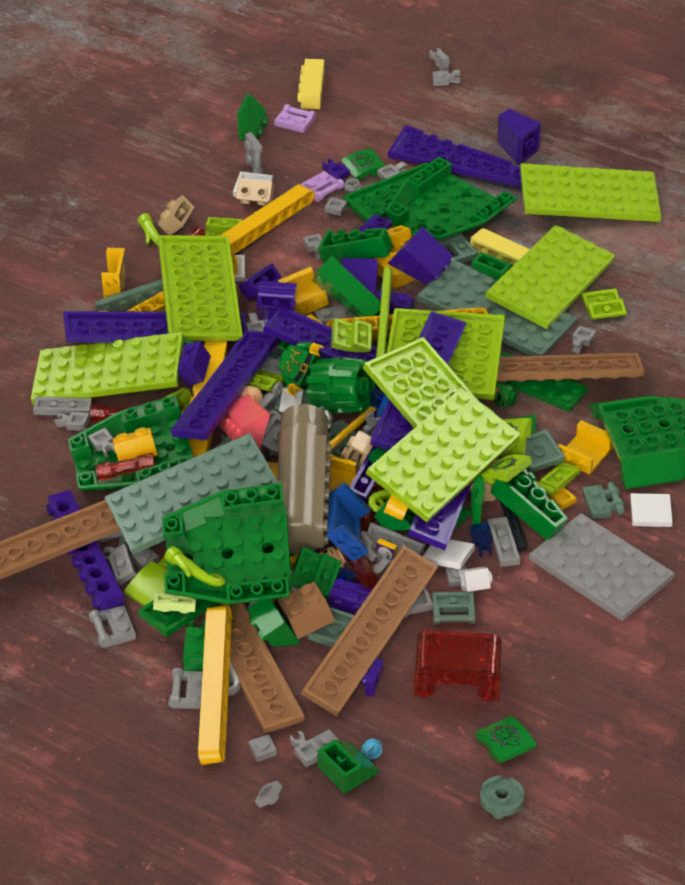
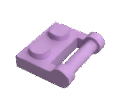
[274,104,316,133]
[300,171,345,202]

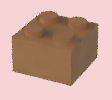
[277,582,335,639]

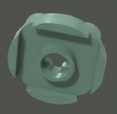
[480,776,524,819]

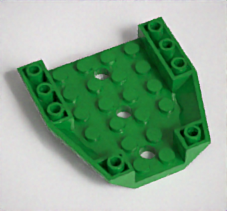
[385,157,518,241]
[68,395,193,492]
[589,396,685,490]
[162,483,292,605]

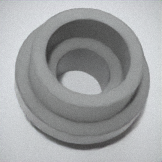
[344,178,361,193]

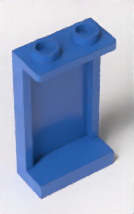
[327,483,370,562]

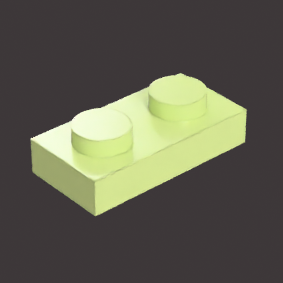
[153,593,196,613]

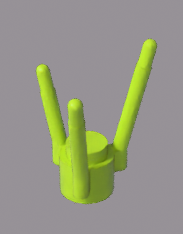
[166,387,192,415]

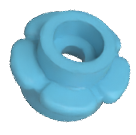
[361,739,382,759]

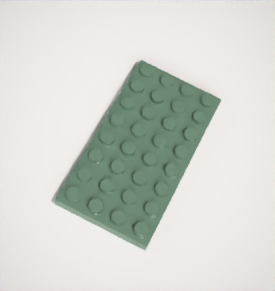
[417,260,577,356]
[105,433,279,555]

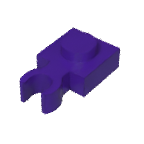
[322,158,350,180]
[363,659,384,697]

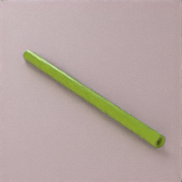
[376,267,392,358]

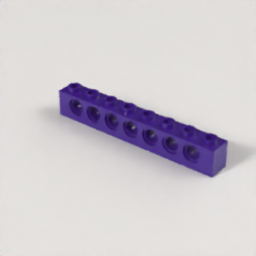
[46,490,125,611]

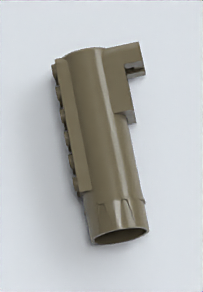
[264,404,332,554]

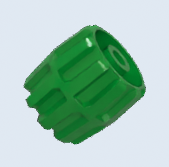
[306,357,375,414]

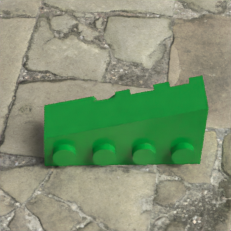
[318,228,393,264]
[312,256,381,317]
[490,469,568,540]

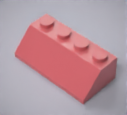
[219,394,270,450]

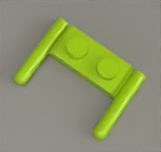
[535,462,581,496]

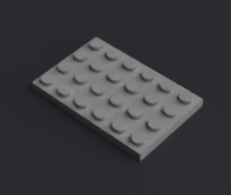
[529,513,675,621]

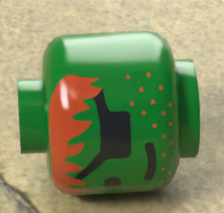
[491,382,517,409]

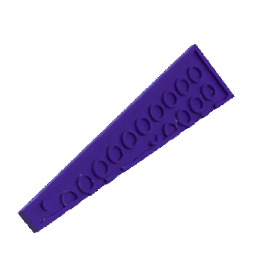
[388,125,522,189]

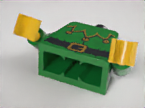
[275,342,323,397]

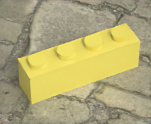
[298,59,324,109]
[470,228,530,265]

